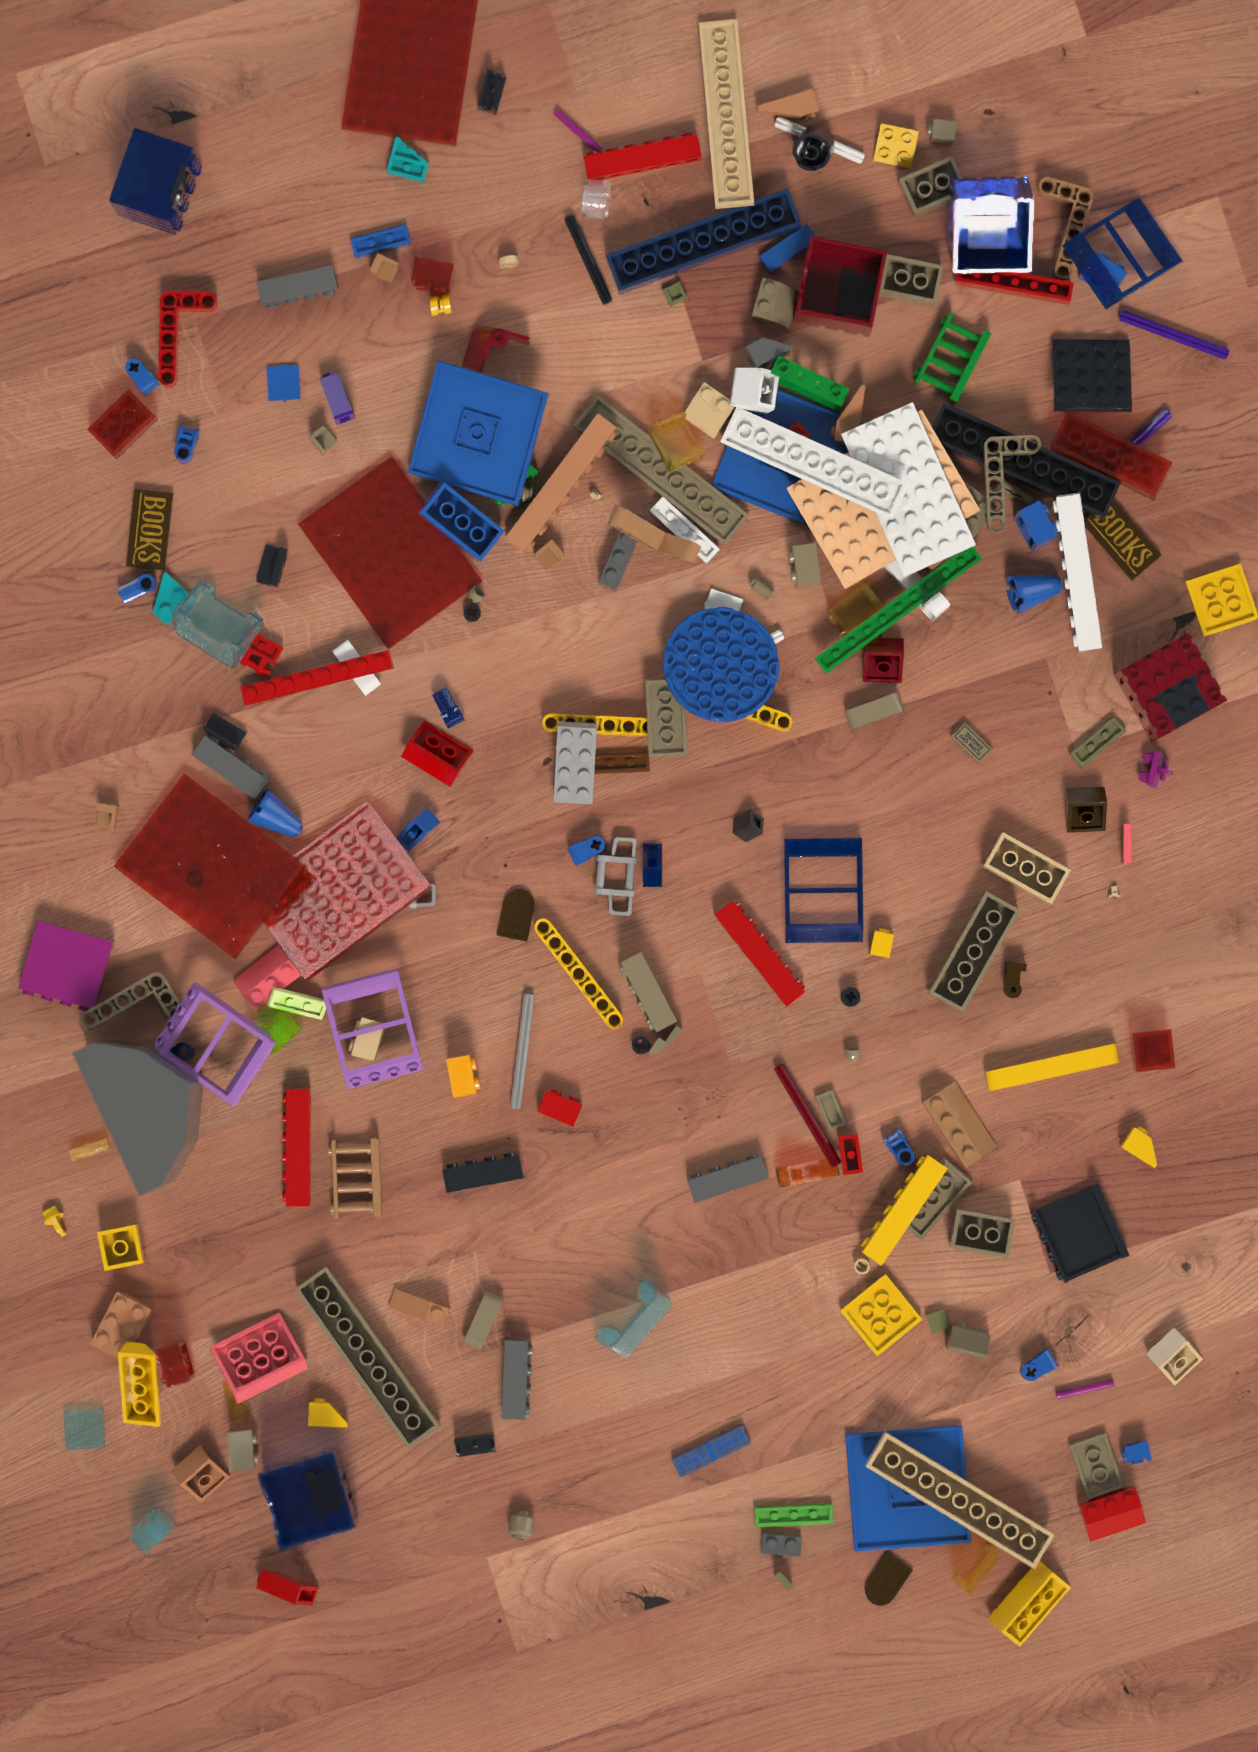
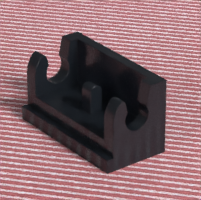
[477,69,507,115]
[454,1432,496,1457]

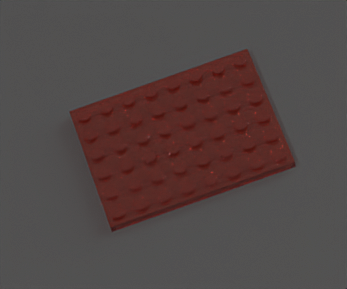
[341,0,478,146]
[298,456,483,650]
[114,774,306,959]
[243,800,432,981]

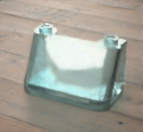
[173,580,264,669]
[595,1276,671,1357]

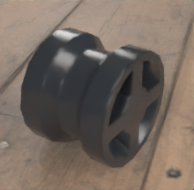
[841,987,860,1007]

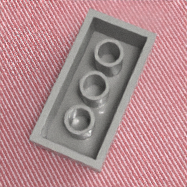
[554,721,597,804]

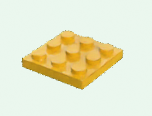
[1185,563,1258,637]
[840,1274,922,1356]

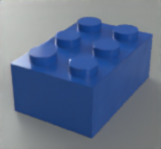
[1014,500,1058,552]

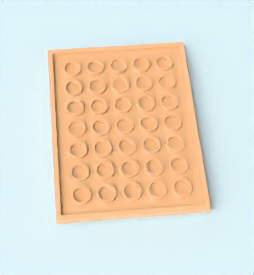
[787,410,980,589]

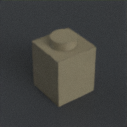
[927,119,957,145]

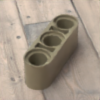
[845,693,904,730]
[464,1291,504,1350]

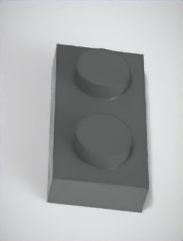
[761,1533,802,1557]

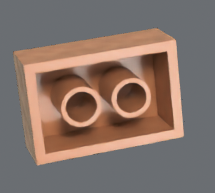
[90,1291,154,1359]

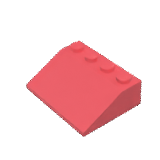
[209,1312,308,1404]

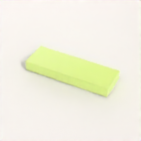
[267,987,326,1020]

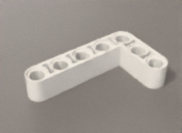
[885,560,950,622]

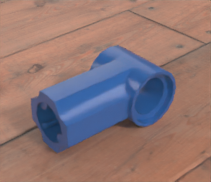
[117,574,157,604]

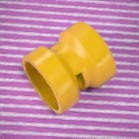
[429,294,451,316]

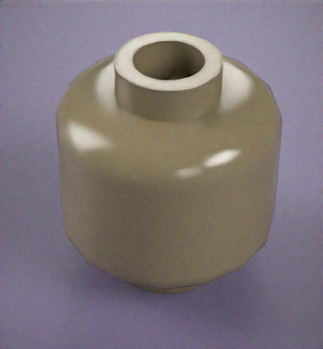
[508,1511,535,1541]

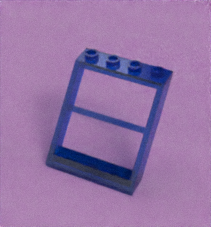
[1062,197,1183,310]
[784,838,864,943]

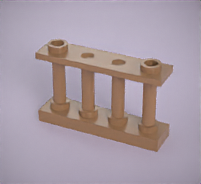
[328,1138,382,1219]

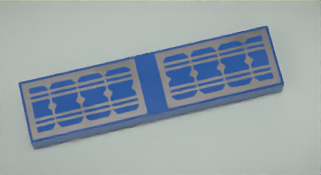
[672,1425,751,1477]

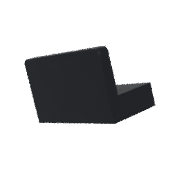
[256,545,289,588]
[202,713,247,749]

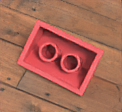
[233,945,302,1011]

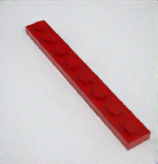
[240,650,394,706]

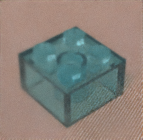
[129,1507,178,1555]

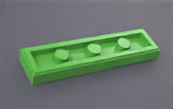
[754,1503,833,1527]

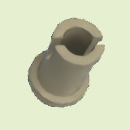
[749,576,774,599]

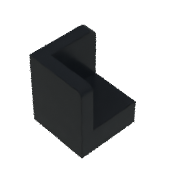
[732,809,764,842]

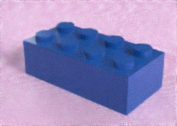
[417,482,504,562]

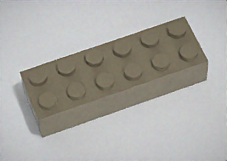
[928,891,1020,1013]

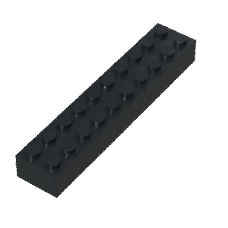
[932,403,1121,520]

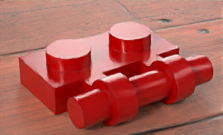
[234,629,284,677]

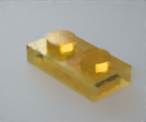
[223,1382,250,1421]

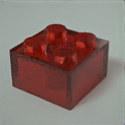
[411,257,455,295]
[1130,1029,1175,1072]

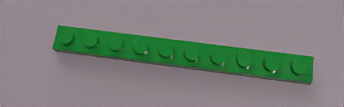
[814,547,982,674]

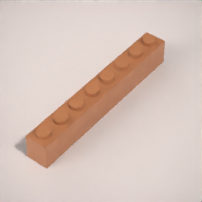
[505,414,618,553]

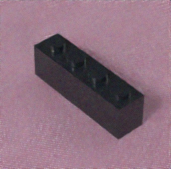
[442,1152,524,1193]

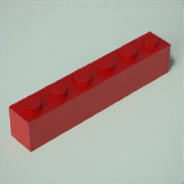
[583,132,702,183]
[954,262,1074,305]
[714,901,805,1007]
[282,1089,311,1206]

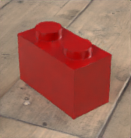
[537,1088,582,1127]
[837,1133,863,1175]

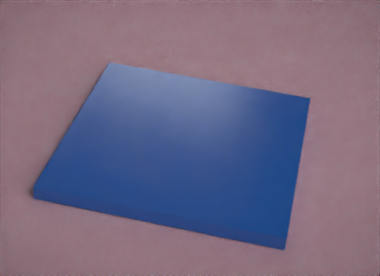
[408,360,549,506]
[712,389,861,527]
[845,1425,971,1552]

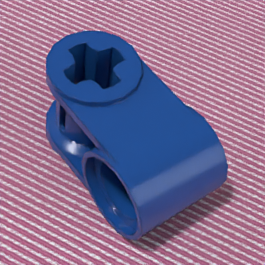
[125,359,160,396]
[174,425,200,464]
[567,836,606,866]
[882,1128,914,1166]
[1020,1348,1059,1381]

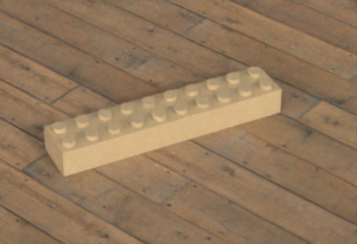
[865,1431,1054,1569]

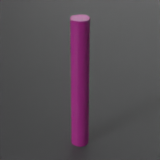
[554,109,602,152]
[1056,1379,1115,1400]

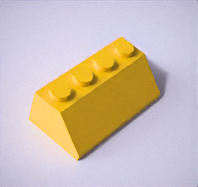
[118,1342,161,1427]
[988,1561,1071,1647]

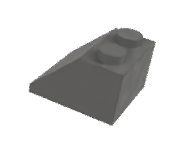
[745,337,791,368]

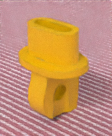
[42,1206,66,1237]

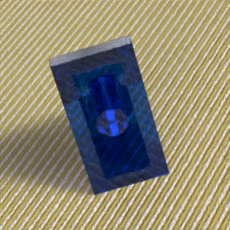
[643,843,662,887]

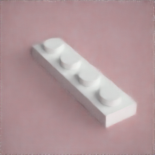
[650,497,720,564]

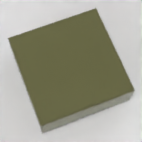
[662,281,688,307]
[926,1309,950,1334]
[774,1570,793,1590]

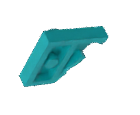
[386,137,429,183]
[152,572,194,626]

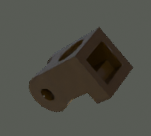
[1004,962,1027,998]

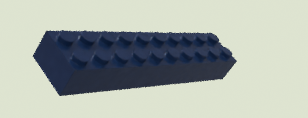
[606,188,801,295]

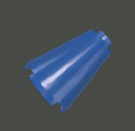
[1006,575,1063,614]
[247,789,303,838]

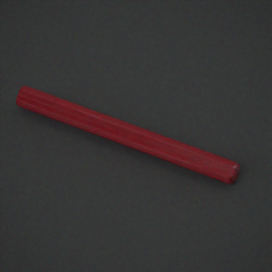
[774,1063,841,1167]

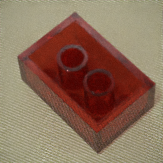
[87,389,158,460]
[156,1340,195,1388]

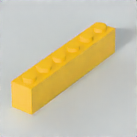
[861,1155,948,1266]

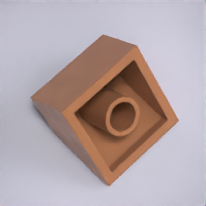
[171,1445,230,1503]

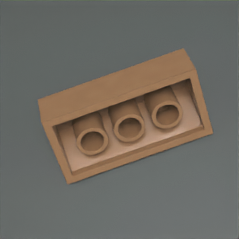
[922,1081,997,1168]

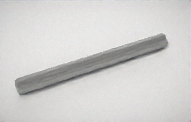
[510,994,534,1109]

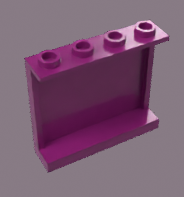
[18,921,115,1011]

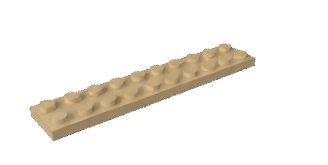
[699,19,754,209]

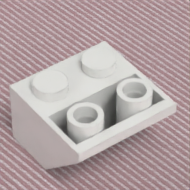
[730,368,779,415]

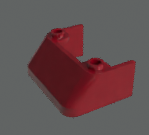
[462,327,530,373]

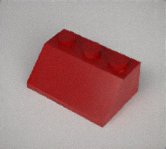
[401,720,474,787]
[1078,1486,1146,1542]

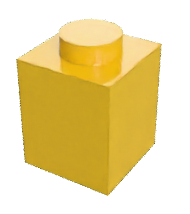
[869,928,894,958]

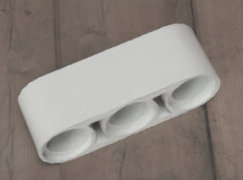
[332,639,381,696]

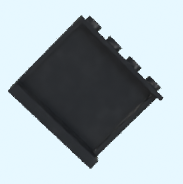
[1031,1183,1130,1284]

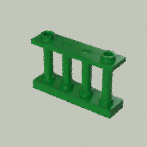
[913,312,992,405]
[771,355,849,413]

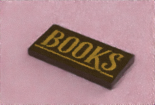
[126,489,174,571]
[1084,500,1162,581]

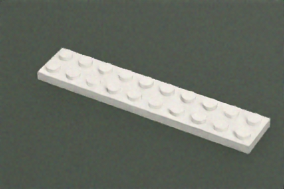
[721,407,909,520]

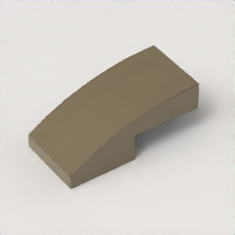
[648,1025,682,1055]

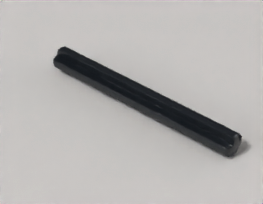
[565,215,612,305]

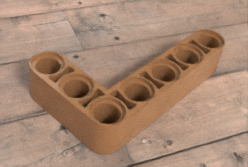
[1037,177,1093,281]
[607,505,701,565]

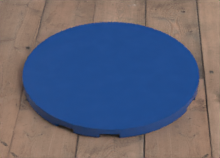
[663,607,779,723]

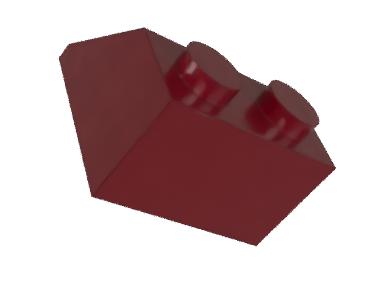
[863,638,904,683]

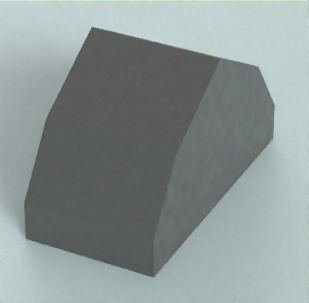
[73,1040,203,1196]

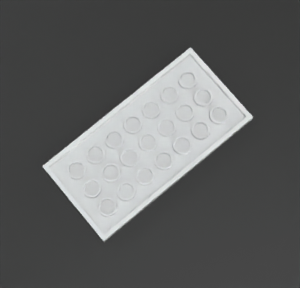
[841,402,976,577]

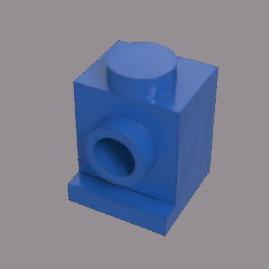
[1121,1440,1152,1464]

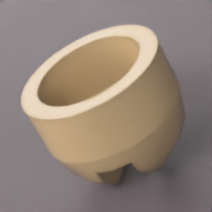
[854,1258,870,1274]

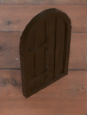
[497,889,535,942]
[865,1552,913,1606]

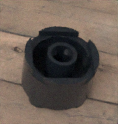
[792,126,835,171]

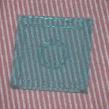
[64,1408,105,1450]

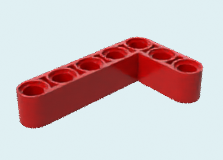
[158,291,218,388]

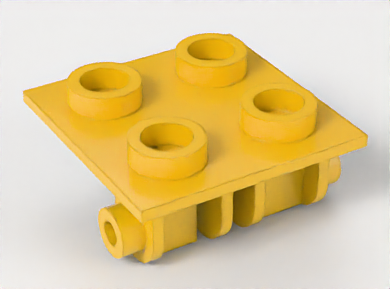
[873,123,919,168]

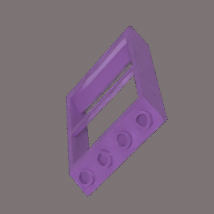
[321,968,424,1089]
[154,982,276,1106]

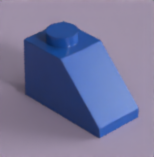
[396,808,440,852]

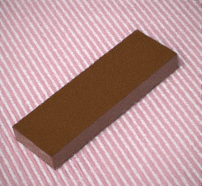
[594,752,650,774]

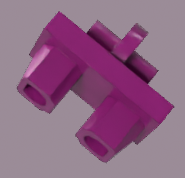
[1139,751,1173,788]

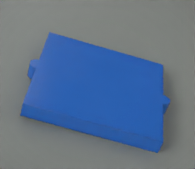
[267,364,301,402]

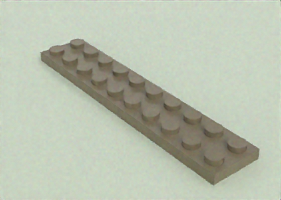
[573,395,749,546]

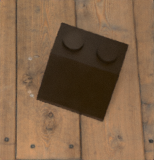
[1065,787,1107,833]

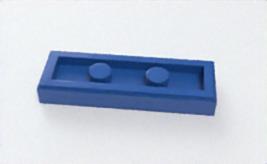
[350,224,411,259]
[759,224,816,273]

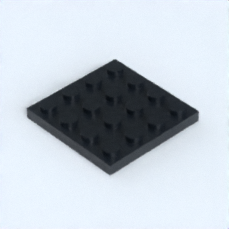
[1052,339,1132,412]

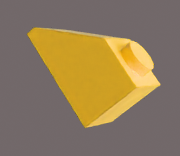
[1120,1126,1157,1168]
[308,1398,349,1428]

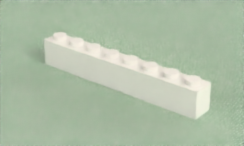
[1053,492,1103,651]

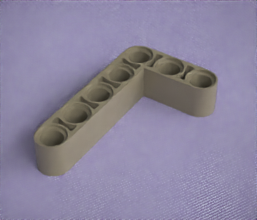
[983,435,1041,534]
[79,972,180,1031]

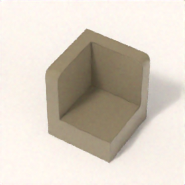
[309,425,338,455]

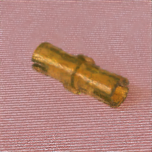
[68,1138,110,1162]

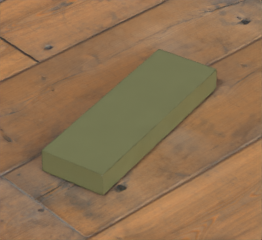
[1069,716,1126,769]

